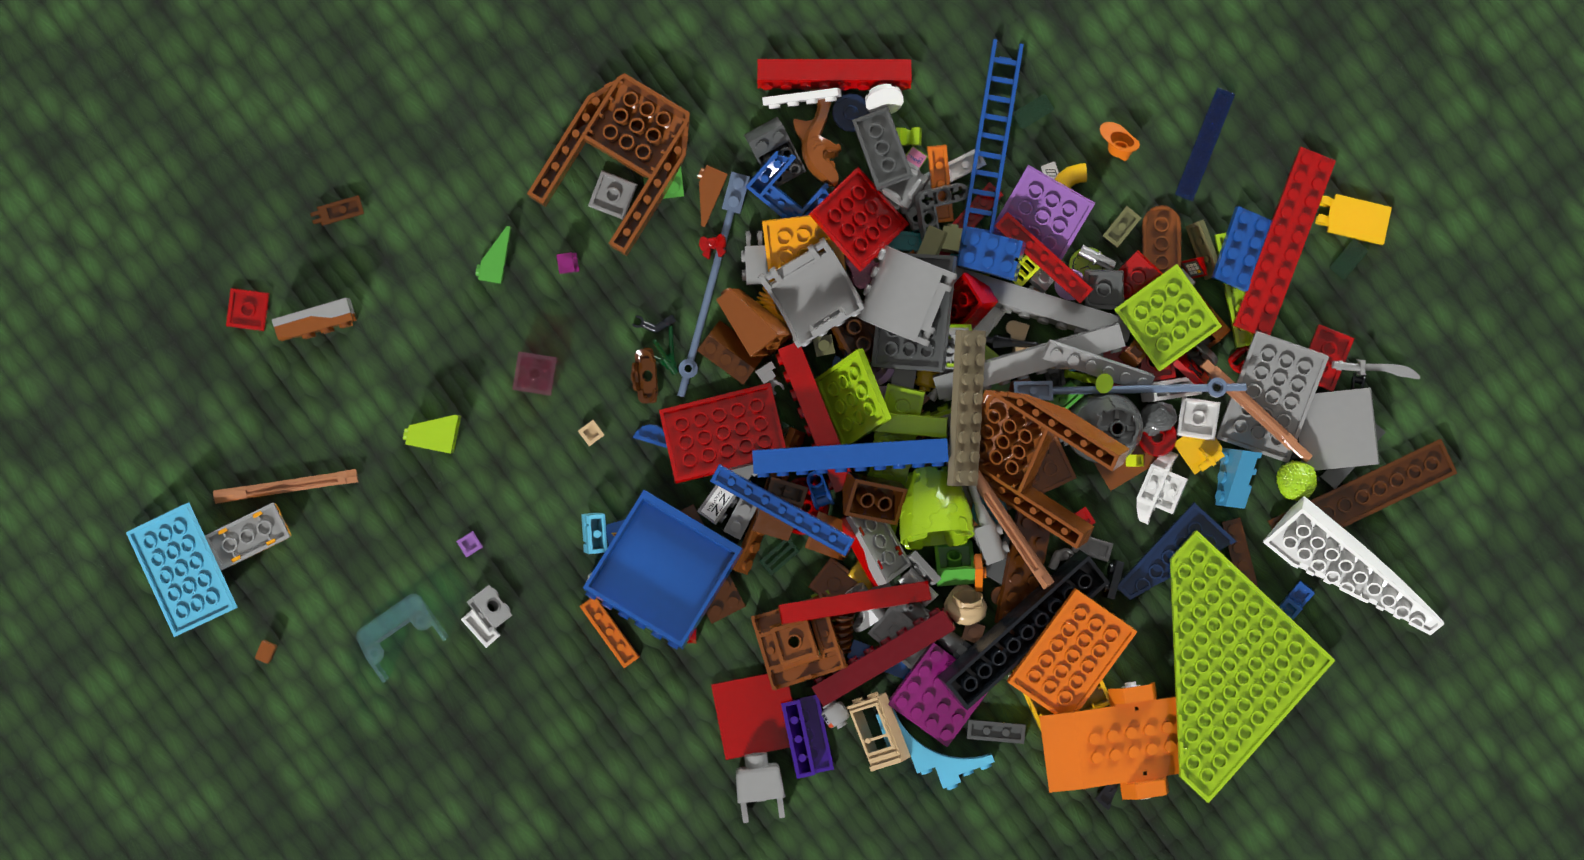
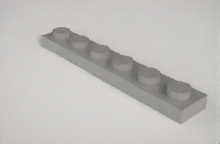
[1042,339,1155,386]

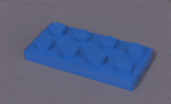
[1212,206,1272,292]

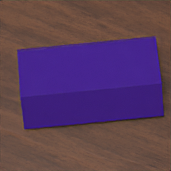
[781,694,834,779]

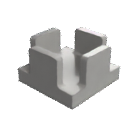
[880,161,929,211]

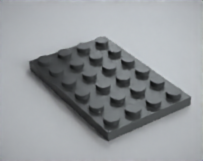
[871,253,957,372]

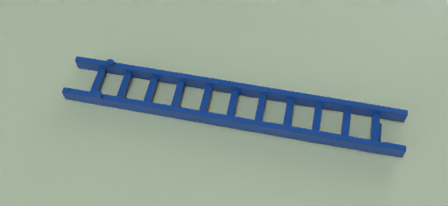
[956,39,1024,267]

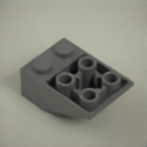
[744,117,806,187]

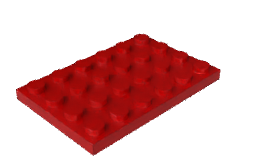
[659,383,786,484]

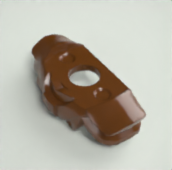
[631,348,658,404]

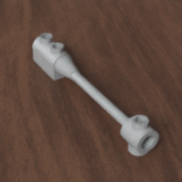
[941,413,1010,565]

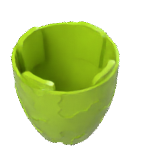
[899,466,975,550]

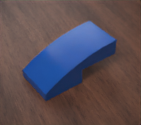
[1278,579,1315,620]

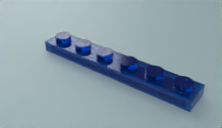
[1174,87,1235,202]

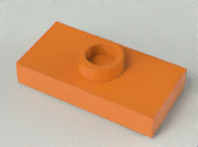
[974,553,986,592]

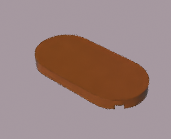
[1142,205,1181,273]

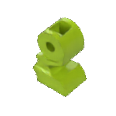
[896,127,922,146]

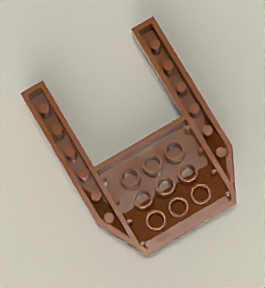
[527,73,690,256]
[979,389,1130,549]

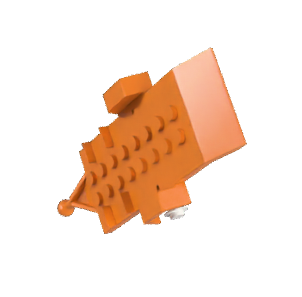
[1039,681,1179,800]

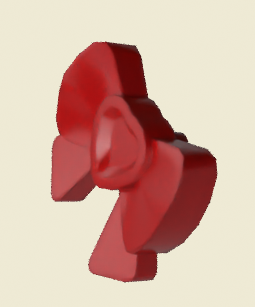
[699,234,726,259]

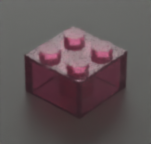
[512,352,558,396]

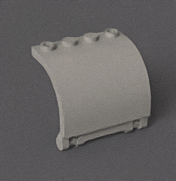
[758,237,864,348]
[857,245,957,347]

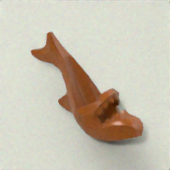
[793,89,841,187]

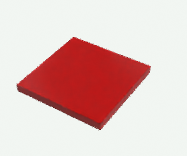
[809,167,909,272]
[711,673,792,760]

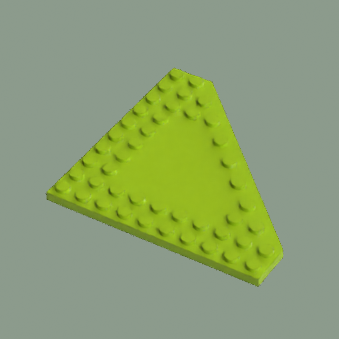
[1170,530,1335,803]

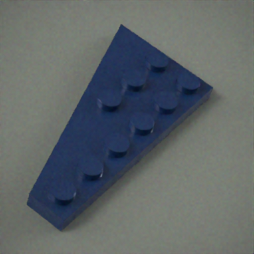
[1118,502,1237,600]

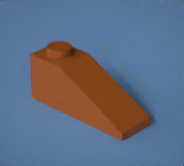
[697,165,728,228]

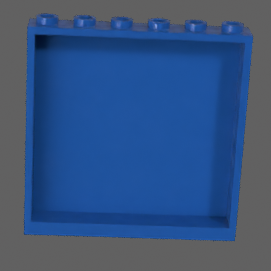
[583,490,743,650]

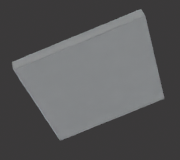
[1299,387,1380,471]

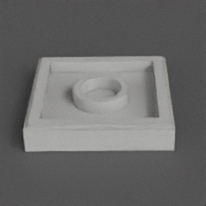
[588,170,638,220]
[907,550,942,586]

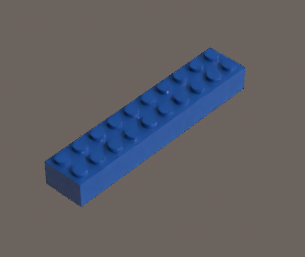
[752,438,949,478]

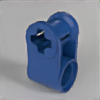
[807,471,834,511]

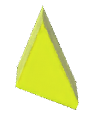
[1126,454,1144,467]

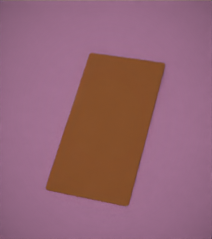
[1094,433,1172,490]

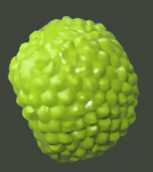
[1276,460,1317,501]

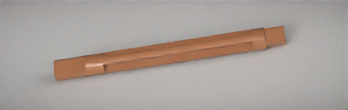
[1200,359,1312,463]
[213,469,358,504]
[976,469,1054,589]

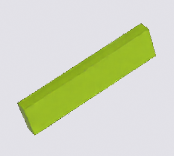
[874,412,949,438]

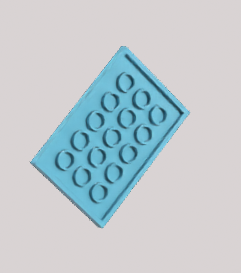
[126,502,238,637]

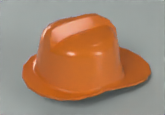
[1099,122,1140,161]

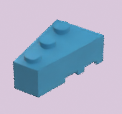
[1215,448,1262,509]

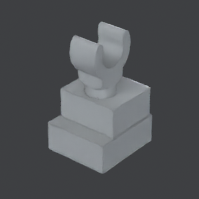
[755,361,784,395]

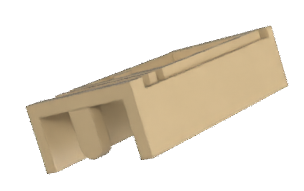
[846,692,911,771]

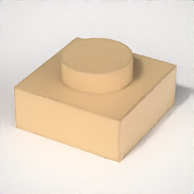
[578,420,605,446]

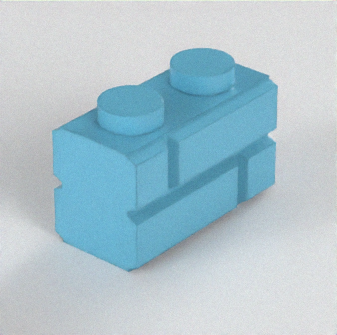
[581,513,607,554]

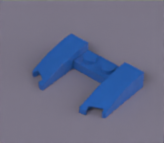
[746,151,829,218]

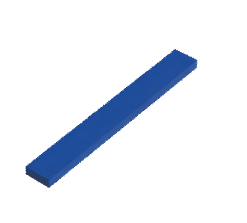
[710,464,855,556]

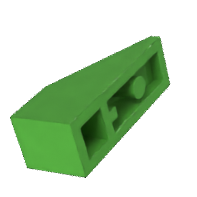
[475,226,512,284]

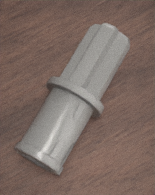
[1078,244,1116,270]

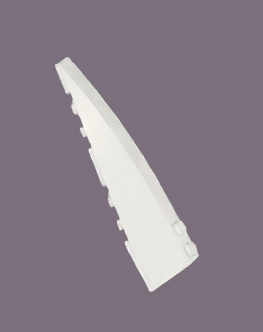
[1263,496,1444,635]

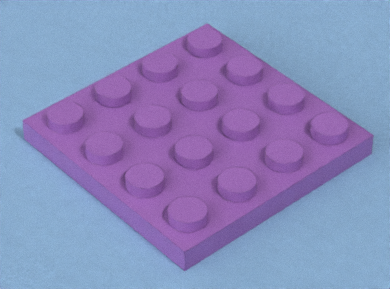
[993,165,1095,260]

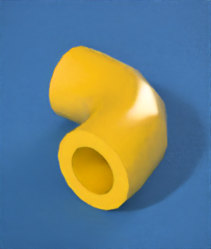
[1054,163,1087,189]

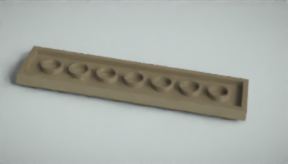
[947,330,986,486]

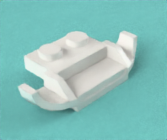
[1136,452,1188,525]

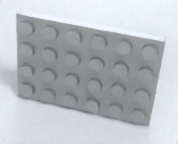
[1216,331,1329,463]

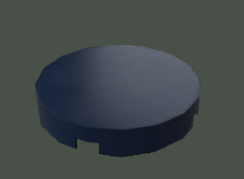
[832,93,870,132]

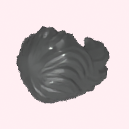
[1140,401,1177,436]

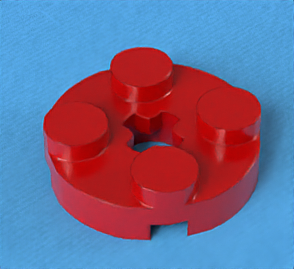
[1139,426,1177,457]

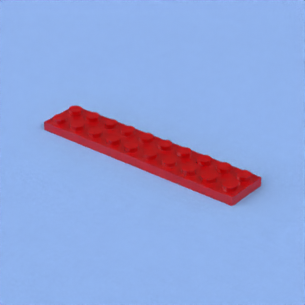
[1232,147,1336,335]

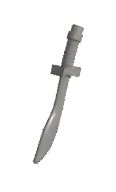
[1331,359,1420,379]

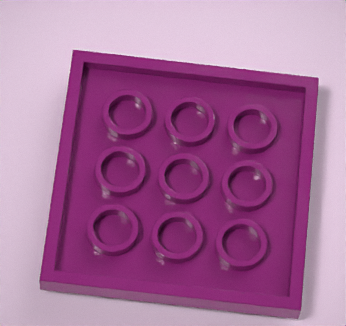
[888,643,989,747]

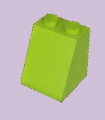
[403,415,461,454]

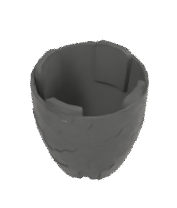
[1070,393,1143,464]

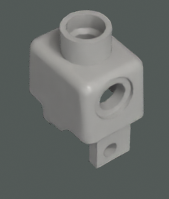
[736,752,785,823]

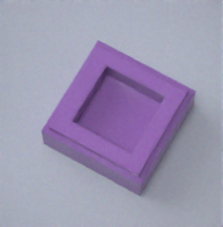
[456,531,483,557]

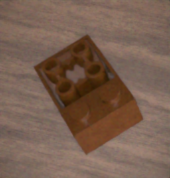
[752,475,808,541]

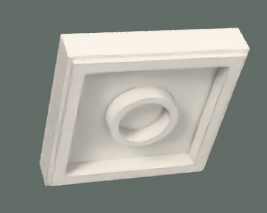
[1177,397,1221,441]

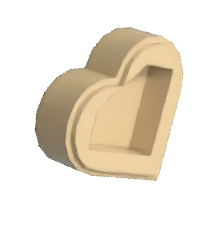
[1006,320,1030,341]

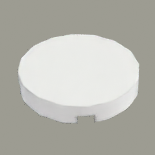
[865,84,904,114]

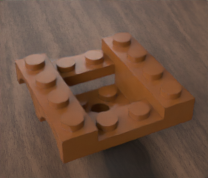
[751,594,848,690]

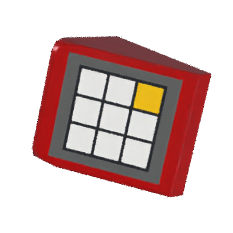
[1181,256,1207,279]

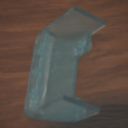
[356,594,449,683]

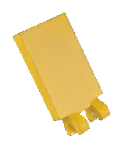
[1315,194,1392,245]

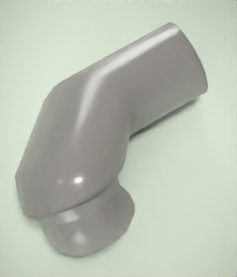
[1048,548,1074,571]

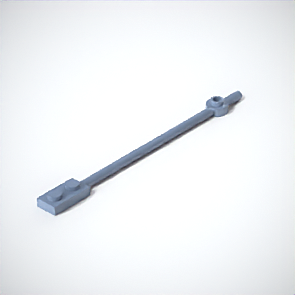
[677,172,750,397]
[1014,378,1247,401]

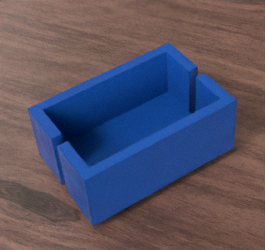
[958,228,1026,281]

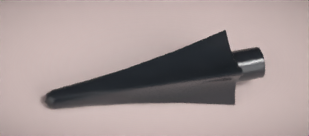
[986,334,1039,349]

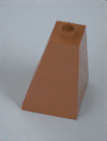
[716,288,793,357]

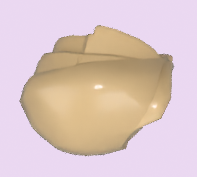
[944,584,987,625]

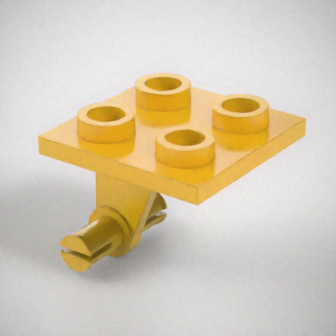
[1175,436,1225,475]

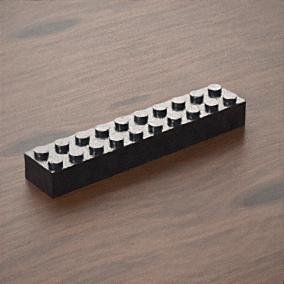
[937,549,1110,710]

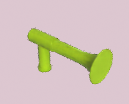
[1064,369,1114,393]

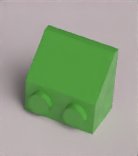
[934,540,975,586]

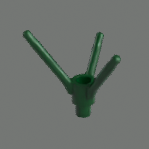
[653,326,679,375]

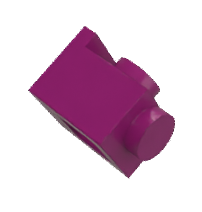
[557,252,580,274]

